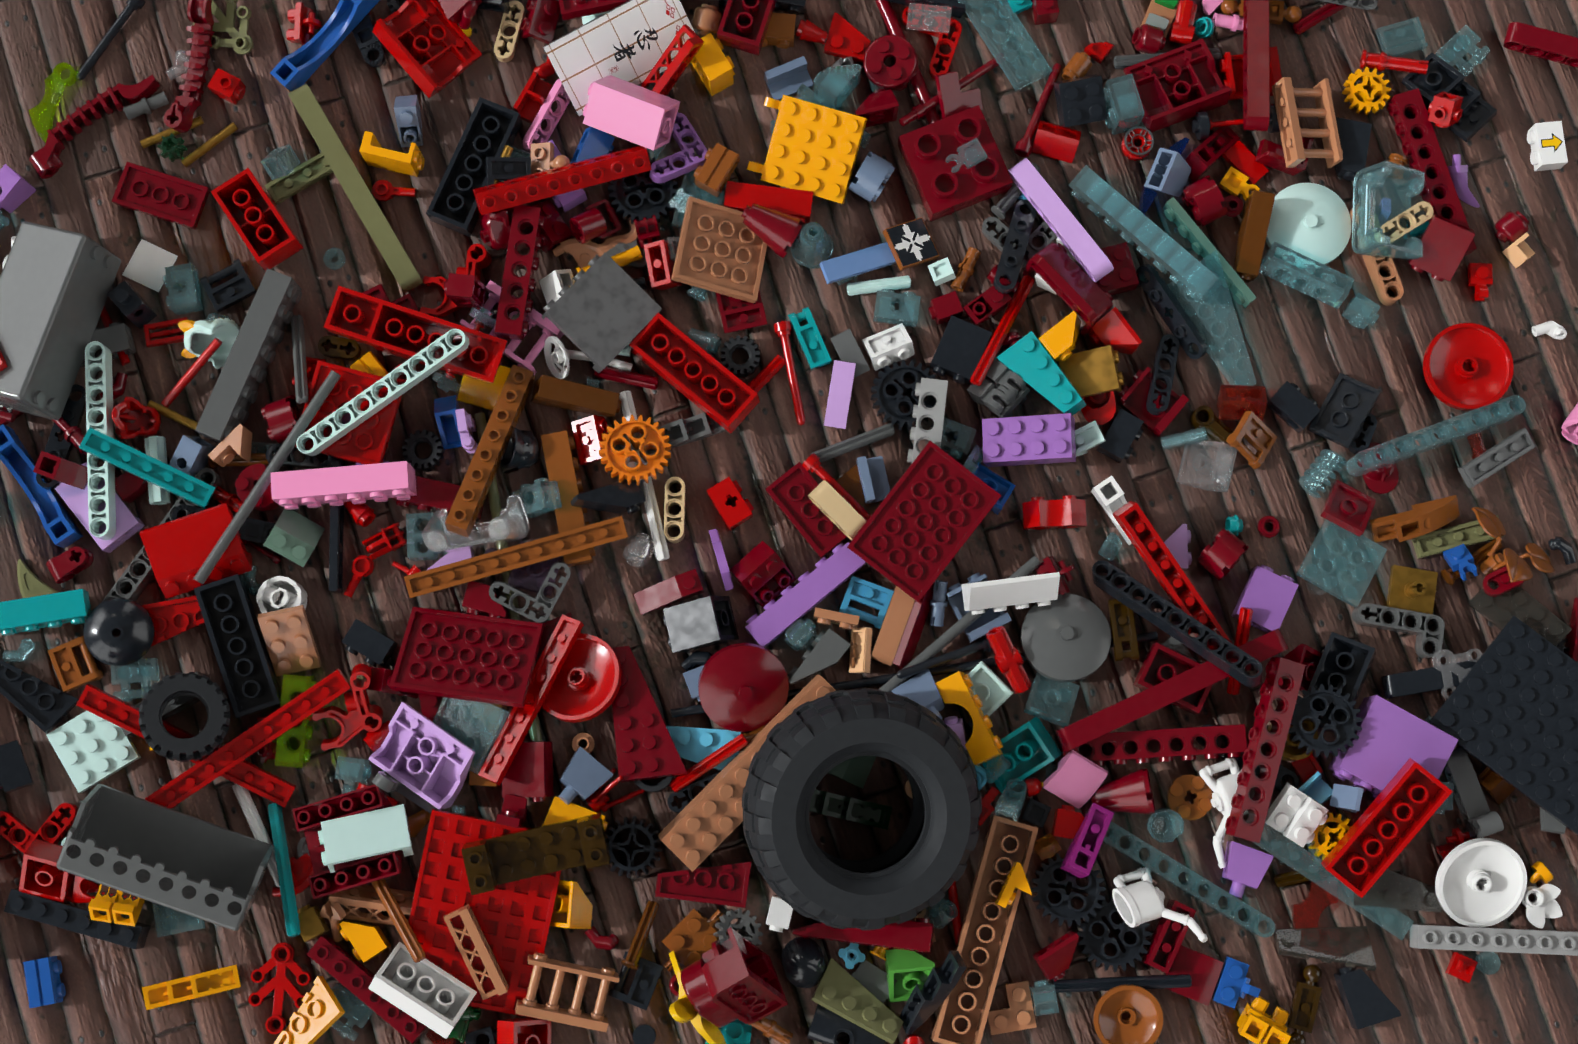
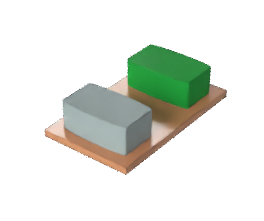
[1140,0,1181,38]

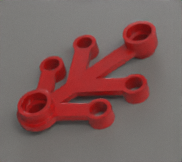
[248,942,312,1034]

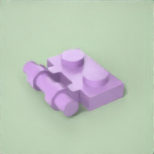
[455,408,478,454]

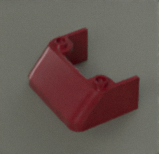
[1023,242,1113,337]

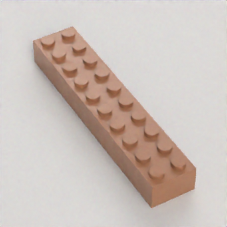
[658,674,836,872]
[931,815,1038,1044]

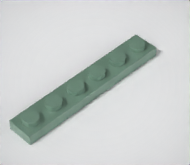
[1163,197,1257,308]

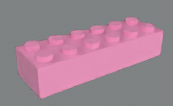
[271,461,417,510]

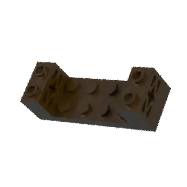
[461,813,611,895]

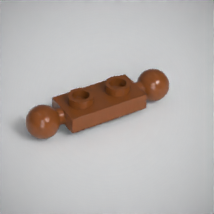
[1221,0,1302,25]

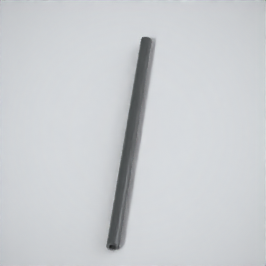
[193,370,341,584]
[878,556,1041,693]

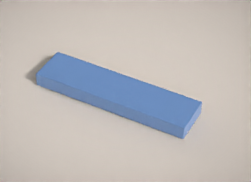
[819,242,896,284]

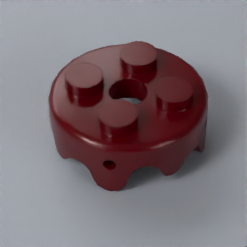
[864,35,918,91]

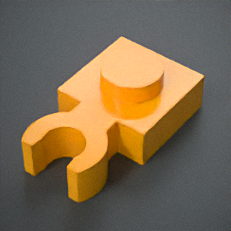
[1218,166,1260,201]

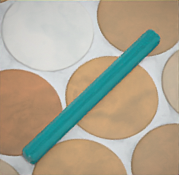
[268,803,301,937]

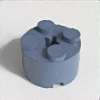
[848,151,895,202]

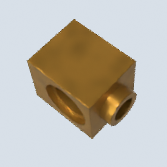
[298,904,330,942]

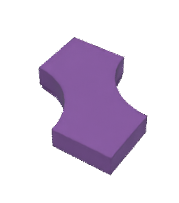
[709,529,734,591]

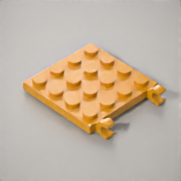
[747,95,867,204]

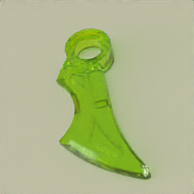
[29,62,77,143]

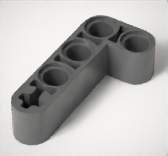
[1352,603,1445,659]
[1443,747,1504,838]

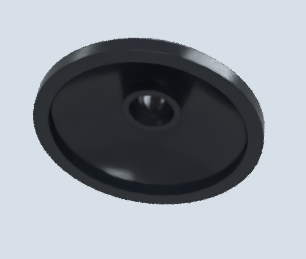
[84,598,155,666]

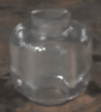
[623,533,655,567]

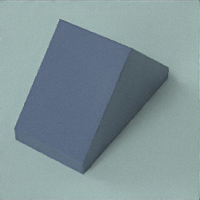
[1329,784,1364,813]

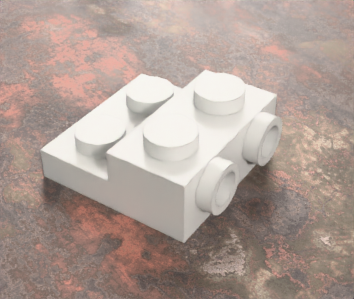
[1265,782,1329,847]

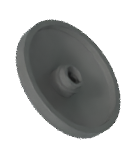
[1020,593,1111,682]

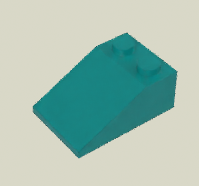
[982,716,1062,793]

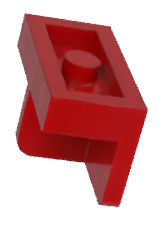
[513,71,553,124]

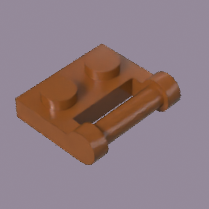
[1226,411,1277,469]
[48,636,104,692]

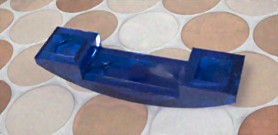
[1139,137,1190,217]

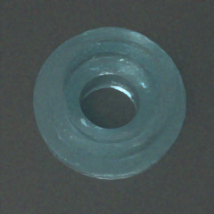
[323,248,346,270]

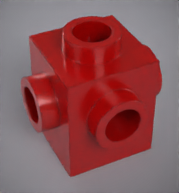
[1428,91,1463,128]

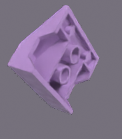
[368,702,475,810]

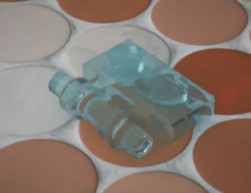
[1435,25,1490,76]
[111,658,159,702]
[331,983,374,1042]

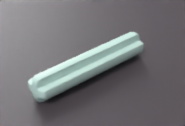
[847,275,911,296]

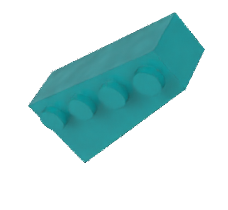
[996,331,1087,415]
[0,589,91,636]

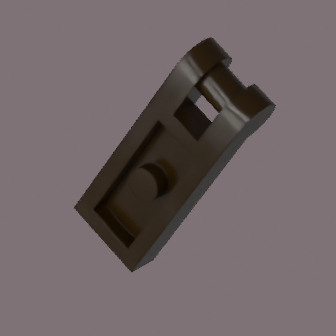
[1108,599,1139,661]

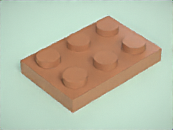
[257,605,321,676]

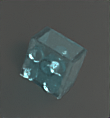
[1103,74,1145,135]

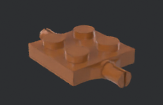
[662,908,724,972]

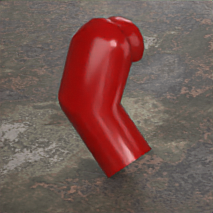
[533,55,556,79]

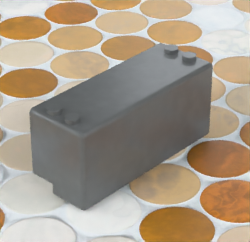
[0,221,121,420]
[56,784,274,931]

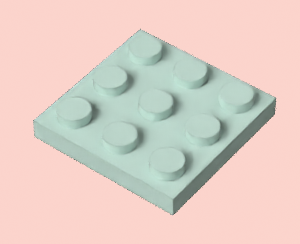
[46,711,141,793]

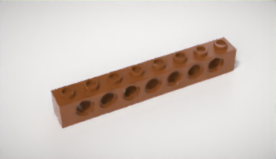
[445,365,535,538]

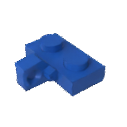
[1212,956,1261,1009]

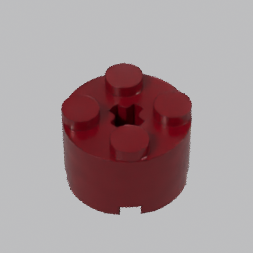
[1181,175,1228,226]
[261,395,303,444]
[235,463,279,511]
[1197,528,1249,581]

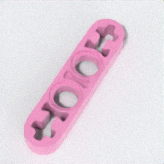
[523,79,571,152]

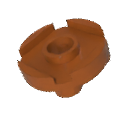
[1166,775,1212,820]

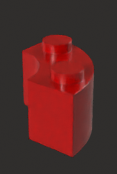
[1022,495,1087,530]

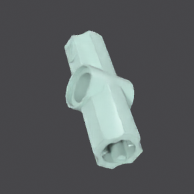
[144,436,171,505]

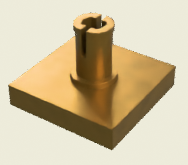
[1386,565,1438,614]

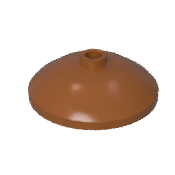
[1093,984,1163,1044]

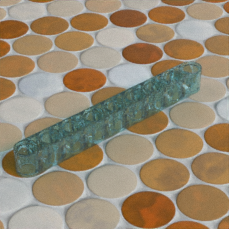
[1346,395,1526,477]
[1103,821,1275,938]

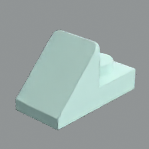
[1075,421,1106,457]

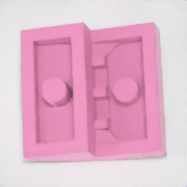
[1043,750,1108,809]

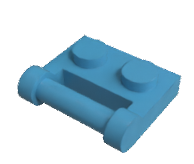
[839,576,894,629]

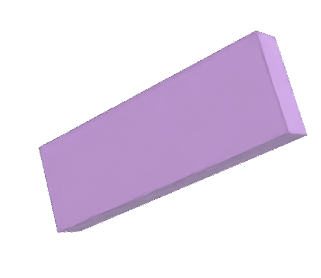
[824,360,856,429]

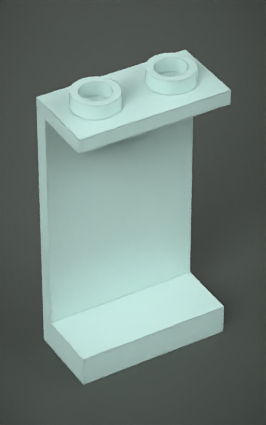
[318,804,414,873]

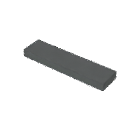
[1458,427,1536,488]

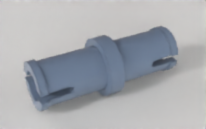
[929,580,948,627]

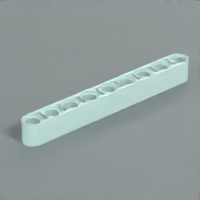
[296,329,469,456]
[85,341,116,540]

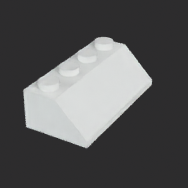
[961,572,1060,615]
[368,942,477,1039]

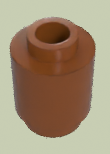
[1062,52,1092,80]

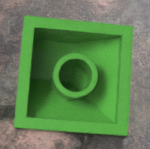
[885,949,935,1002]

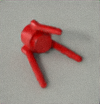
[586,768,645,812]

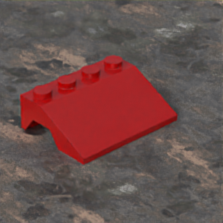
[372,0,482,98]
[139,503,252,599]

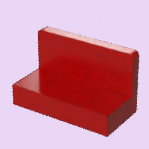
[1031,120,1081,163]

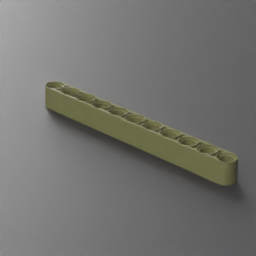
[288,83,423,294]

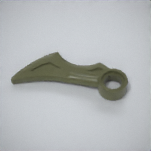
[17,559,59,598]

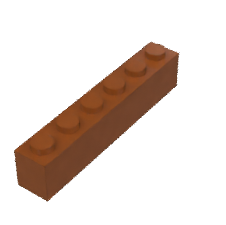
[541,430,596,567]

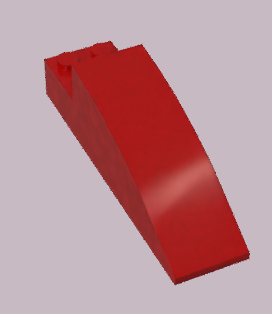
[324,285,508,383]

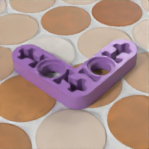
[650,112,707,183]

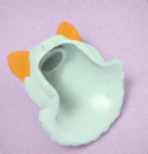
[178,318,240,369]

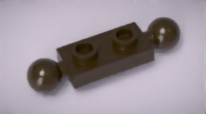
[1287,964,1322,1044]

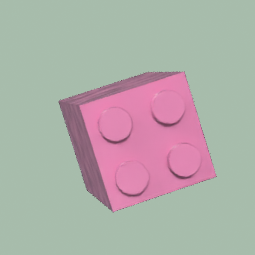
[583,75,680,151]

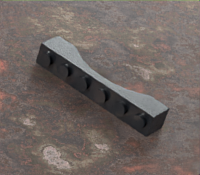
[4,888,151,949]

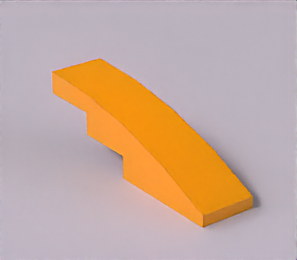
[142,964,241,1010]

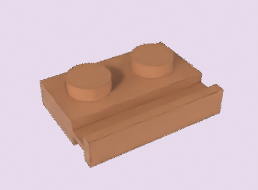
[813,607,860,630]

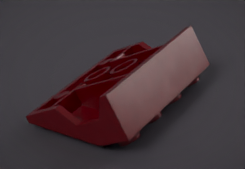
[1124,39,1231,133]

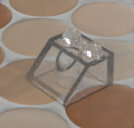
[1177,440,1237,492]

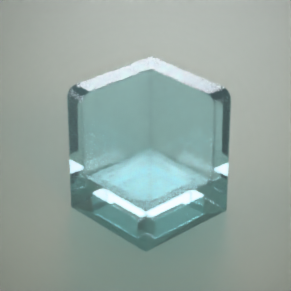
[260,144,300,180]

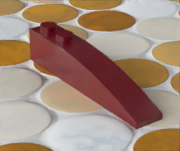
[793,918,934,953]

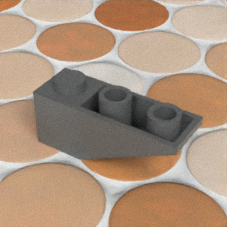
[788,628,851,685]

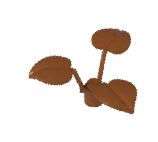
[1471,507,1555,582]

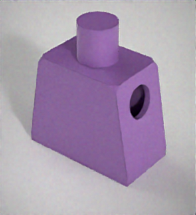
[0,164,36,213]
[1222,841,1274,899]

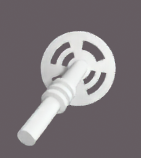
[544,336,633,379]

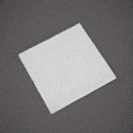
[122,239,178,292]

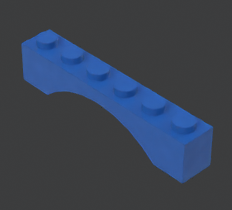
[270,0,380,91]
[0,424,83,549]

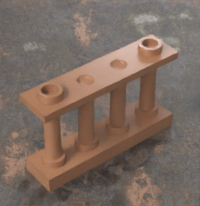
[1272,77,1343,168]
[515,952,620,1033]

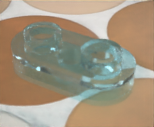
[963,445,983,474]

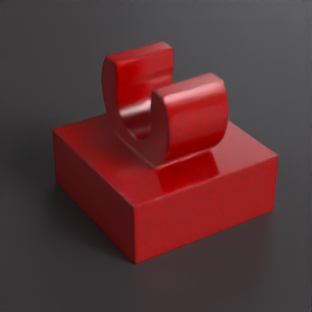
[1445,952,1478,983]

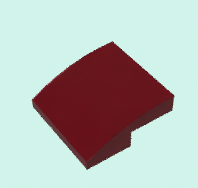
[715,290,767,334]
[1165,945,1224,1006]

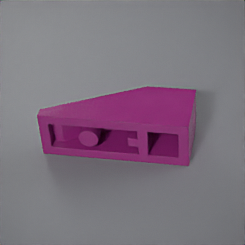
[1060,803,1114,878]

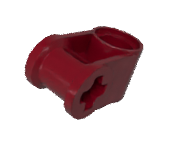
[46,546,94,584]

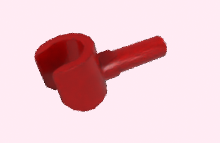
[392,561,422,575]

